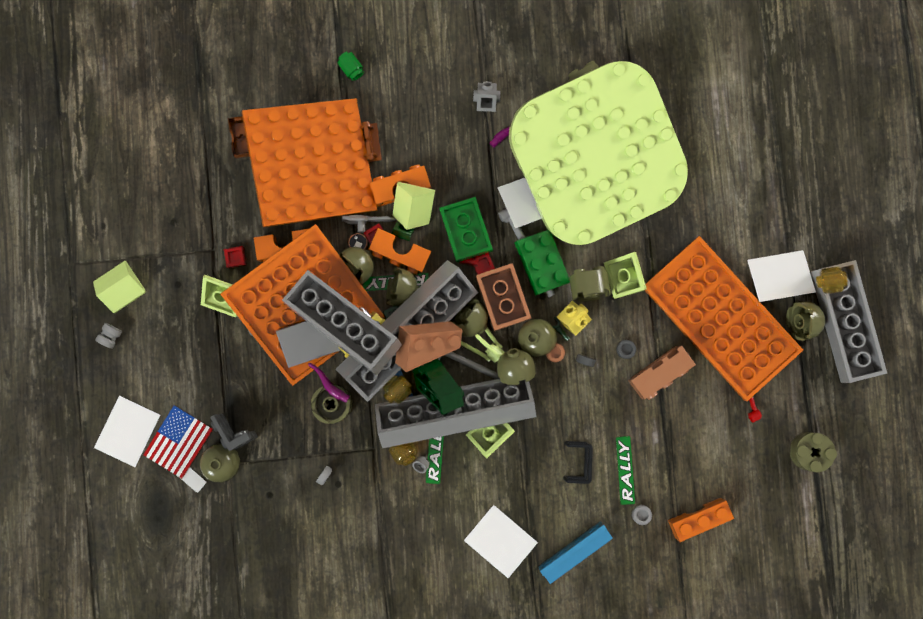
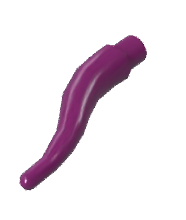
[489,126,511,148]
[308,363,350,403]

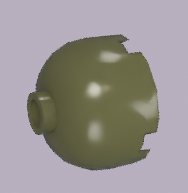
[339,246,374,285]
[386,267,419,306]
[452,298,488,337]
[786,302,825,341]
[518,319,557,357]
[497,348,536,385]
[200,444,240,482]

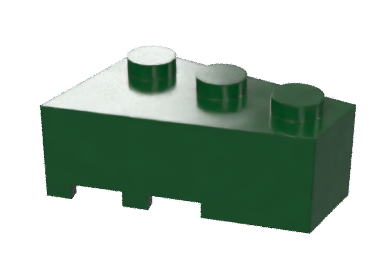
[413,358,464,415]

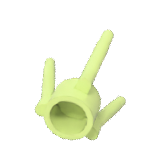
[461,327,505,363]

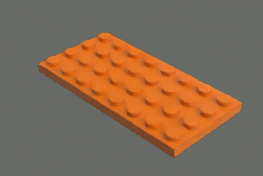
[645,236,803,401]

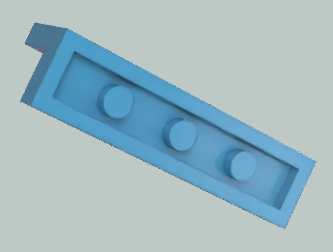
[538,521,613,584]

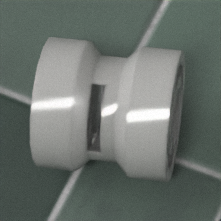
[95,323,122,349]

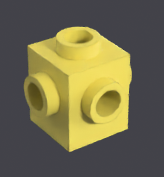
[557,301,592,336]

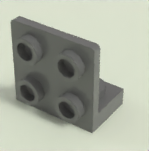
[210,414,258,451]

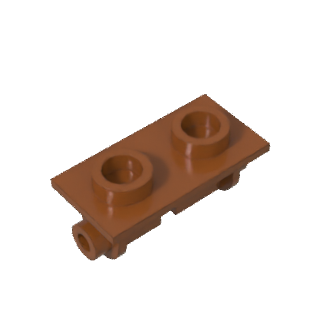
[361,121,382,162]

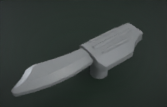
[342,215,397,233]

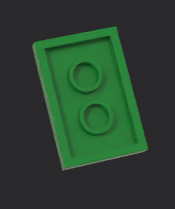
[439,197,493,263]
[514,230,570,296]

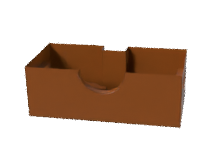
[228,116,250,158]

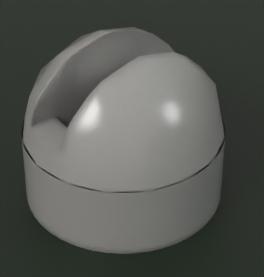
[412,456,430,473]

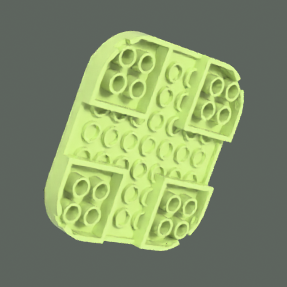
[509,61,688,245]

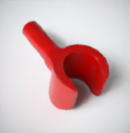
[748,397,762,423]

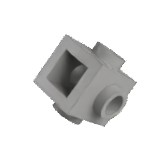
[473,81,500,112]

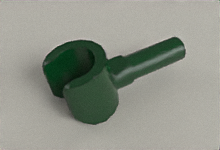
[553,317,570,341]

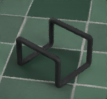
[563,441,593,484]

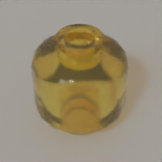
[816,267,847,294]
[383,375,412,404]
[389,442,418,466]

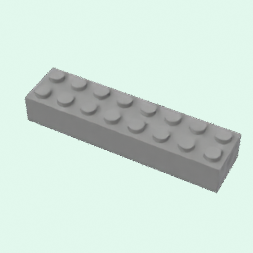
[336,260,478,402]
[375,379,536,448]

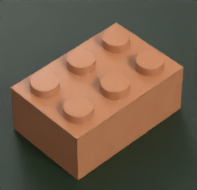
[476,263,531,331]

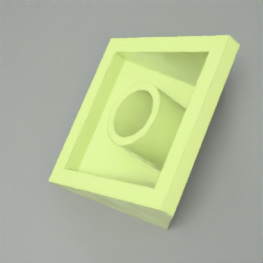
[392,182,435,230]
[604,252,647,299]
[93,261,146,313]
[201,275,237,317]
[466,423,515,458]

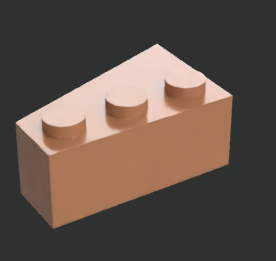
[395,321,462,372]
[628,346,696,400]

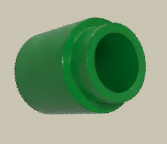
[337,52,365,81]

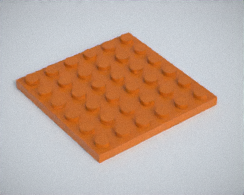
[242,98,377,227]
[220,224,385,386]

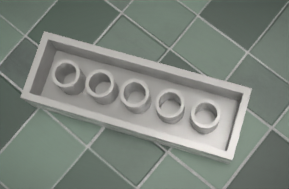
[810,260,887,383]
[282,270,402,376]

